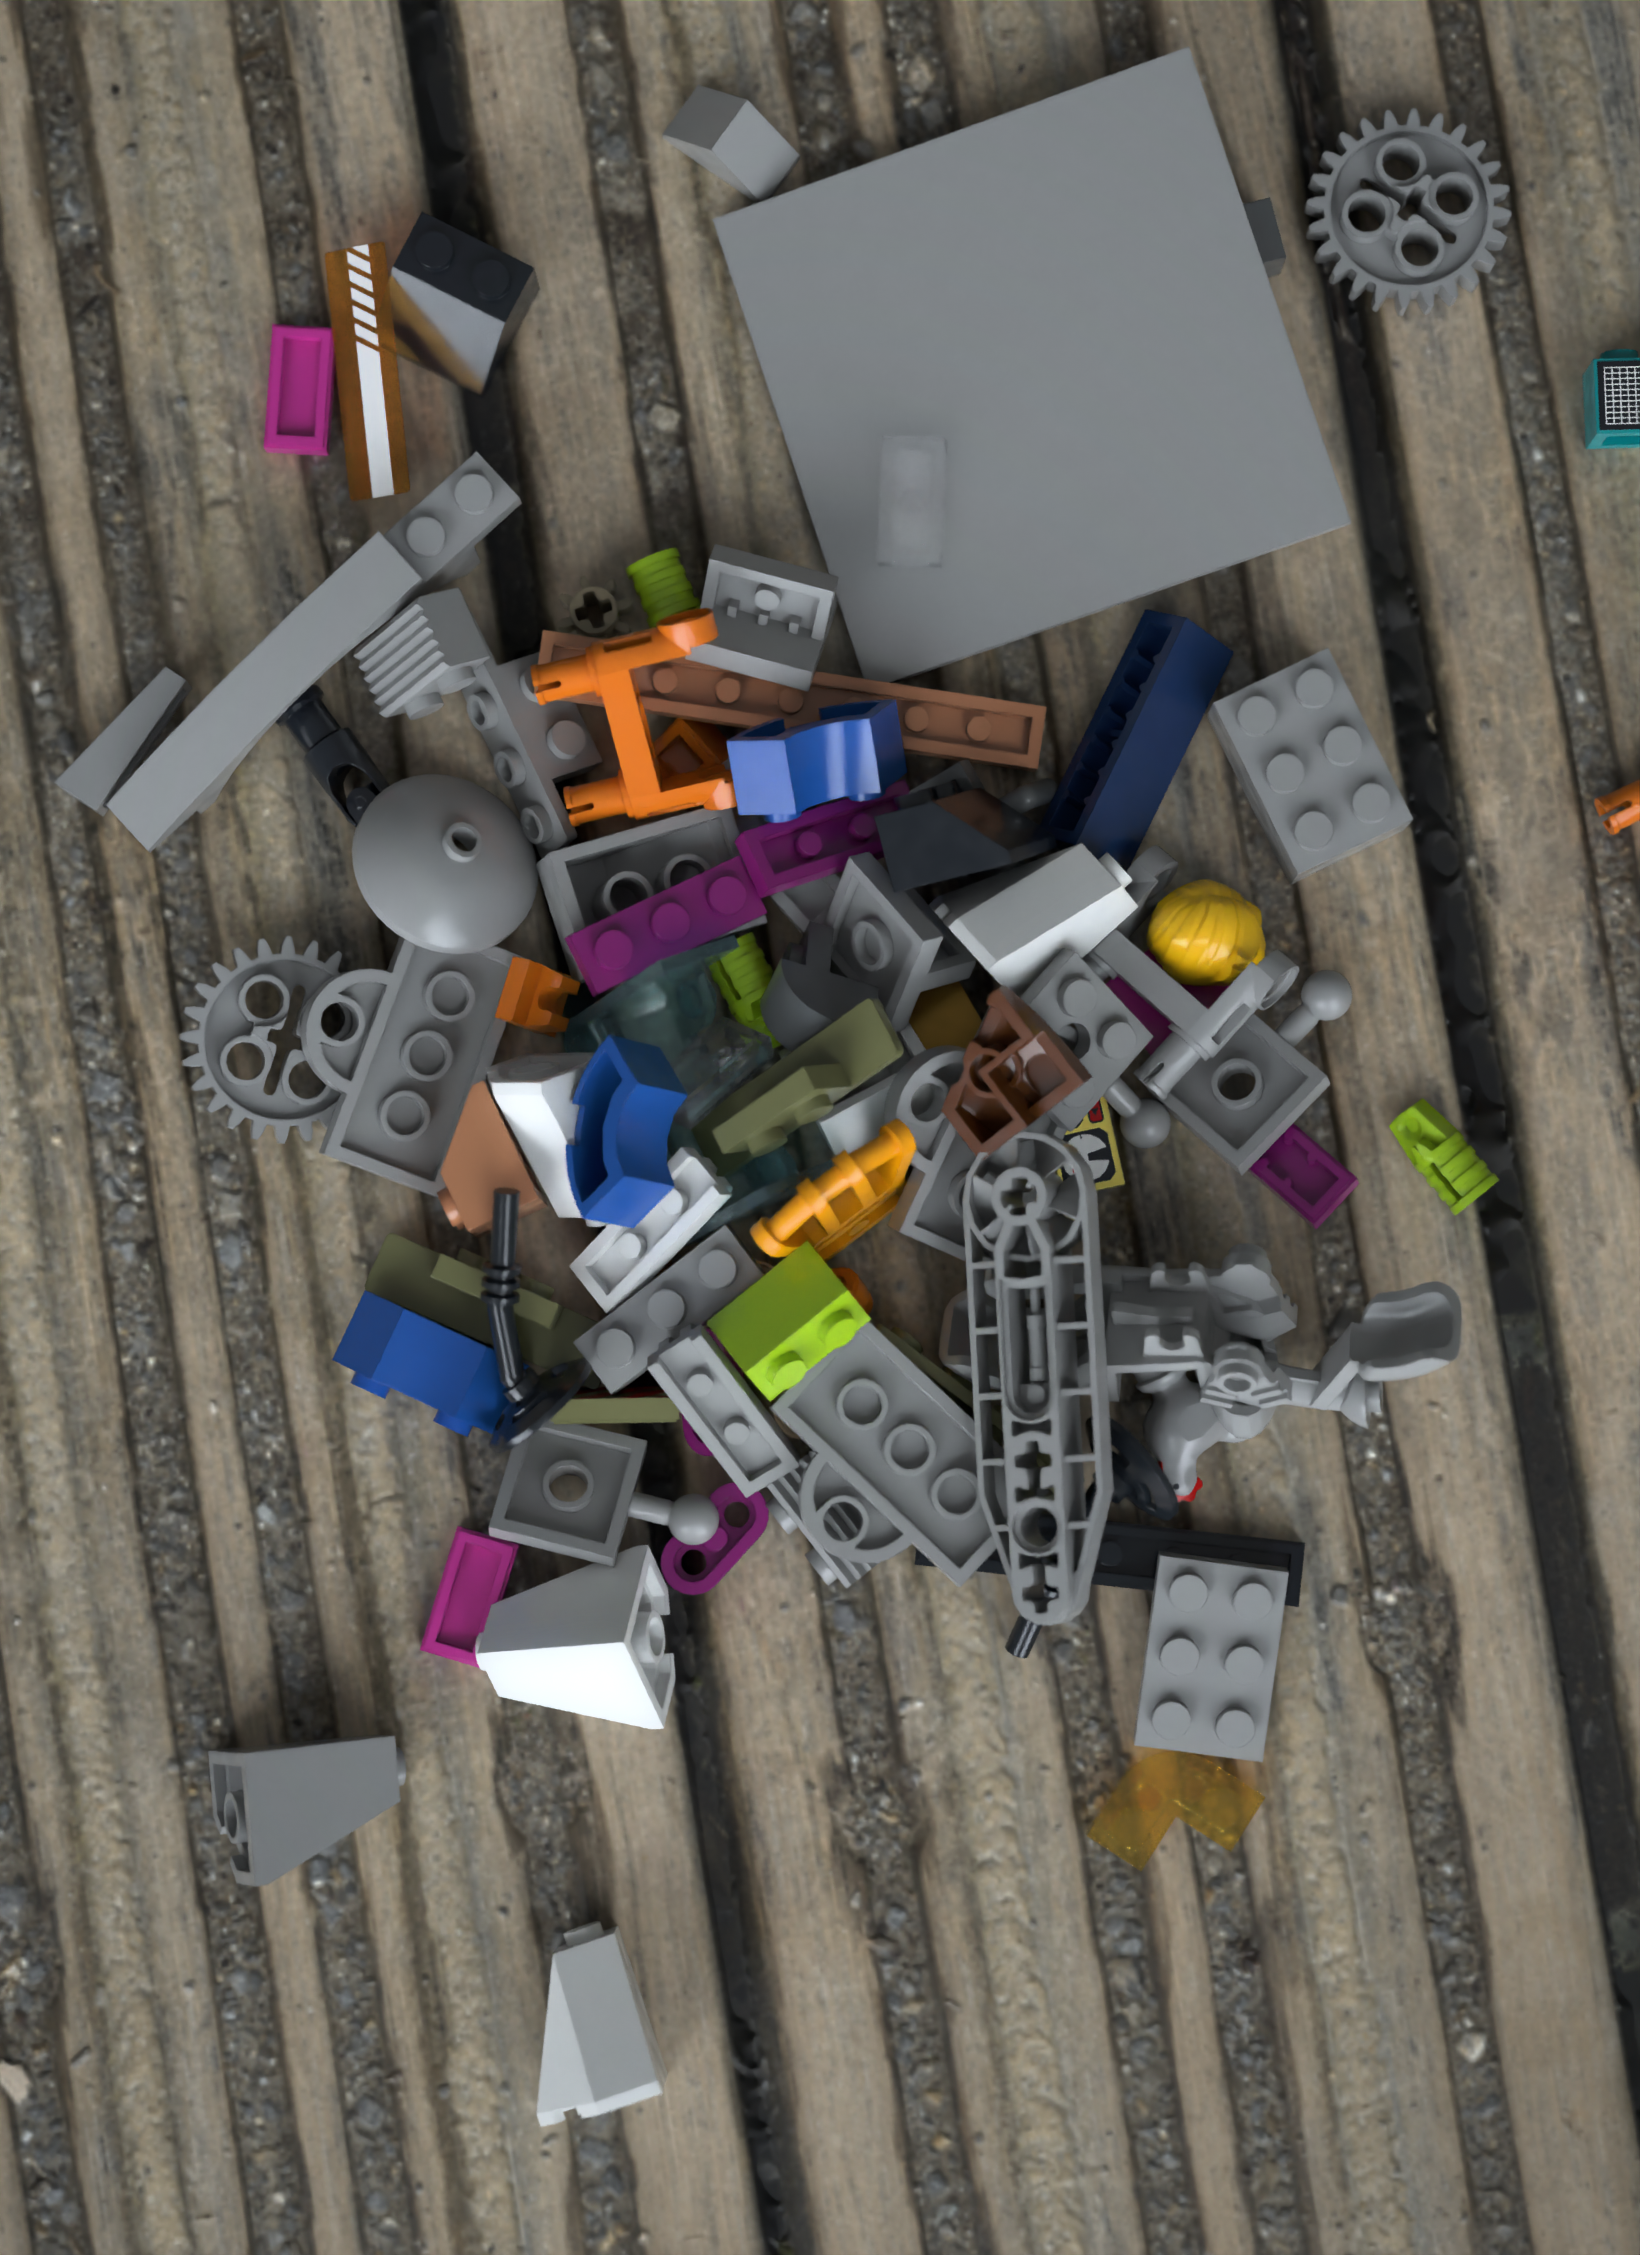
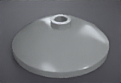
[352,774,538,954]

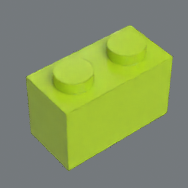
[706,1240,871,1401]

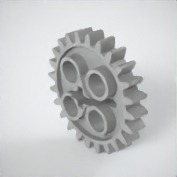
[1304,108,1511,316]
[179,936,360,1144]

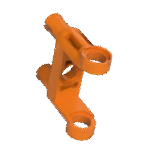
[530,608,737,827]

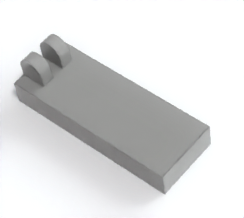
[647,1323,800,1498]

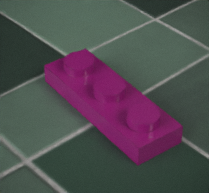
[734,779,910,898]
[565,855,767,997]

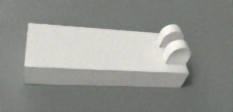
[569,1147,733,1314]

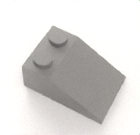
[536,808,767,984]

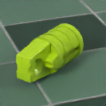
[625,547,701,628]
[702,932,782,1054]
[1389,1098,1500,1216]

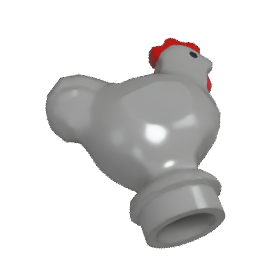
[1133,1370,1246,1502]

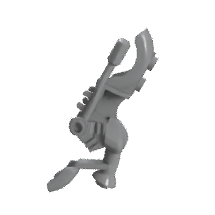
[939,1243,1462,1439]

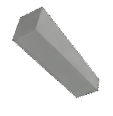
[54,666,192,817]

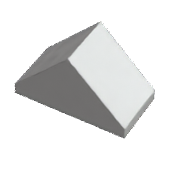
[662,85,800,203]

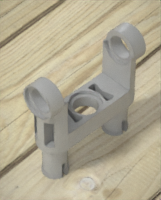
[1082,845,1299,1101]

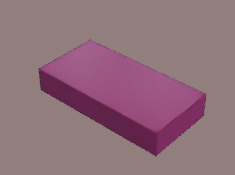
[264,324,338,456]
[420,1526,520,1668]

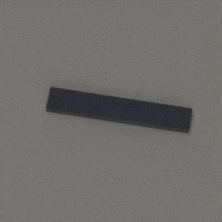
[914,1514,1305,1607]

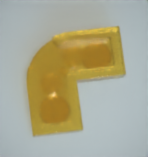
[1085,1751,1265,1871]

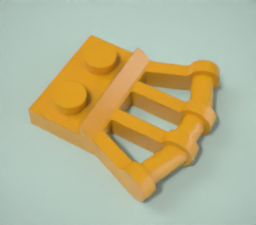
[750,1119,916,1262]

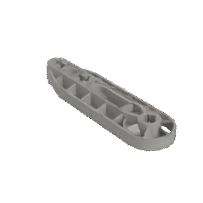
[963,1131,1113,1626]

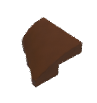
[941,985,1092,1161]

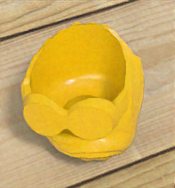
[1146,879,1266,987]

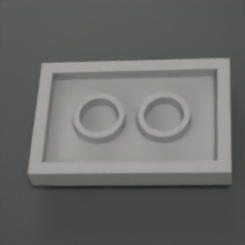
[1133,1551,1289,1762]

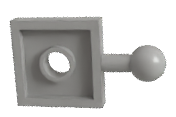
[1020,948,1171,1149]
[1147,970,1352,1176]
[489,1420,719,1567]

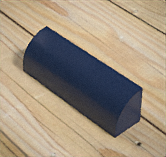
[1040,609,1234,872]

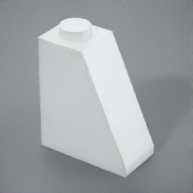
[929,843,1139,997]
[486,1052,608,1227]
[475,1545,676,1729]
[536,1921,668,2126]

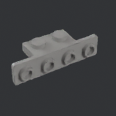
[461,612,603,859]

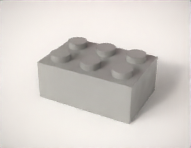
[1207,648,1413,885]

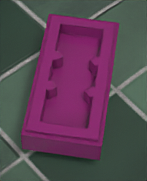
[1247,1123,1359,1230]

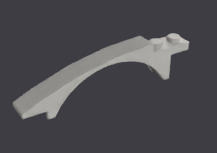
[106,451,522,853]

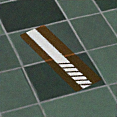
[325,241,410,501]

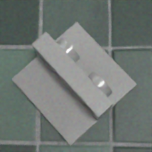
[685,544,839,692]
[823,852,977,1032]

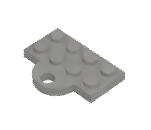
[301,936,530,1198]
[884,1005,1078,1262]
[769,1322,1049,1587]

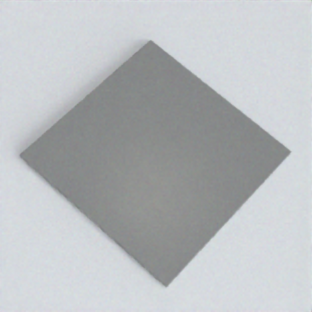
[712,47,1351,683]

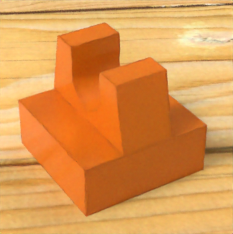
[495,956,580,1038]

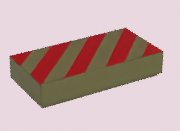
[550,1386,681,1424]

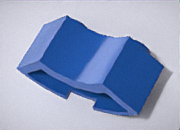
[726,699,907,823]
[566,1034,688,1228]
[332,1290,530,1437]

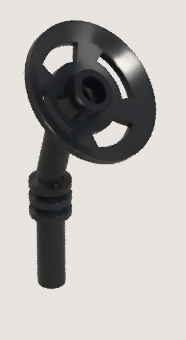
[480,1188,591,1454]
[1005,1415,1179,1658]

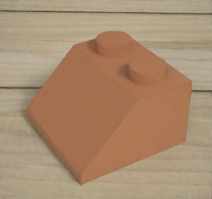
[437,1080,548,1238]

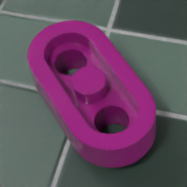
[661,1482,769,1595]

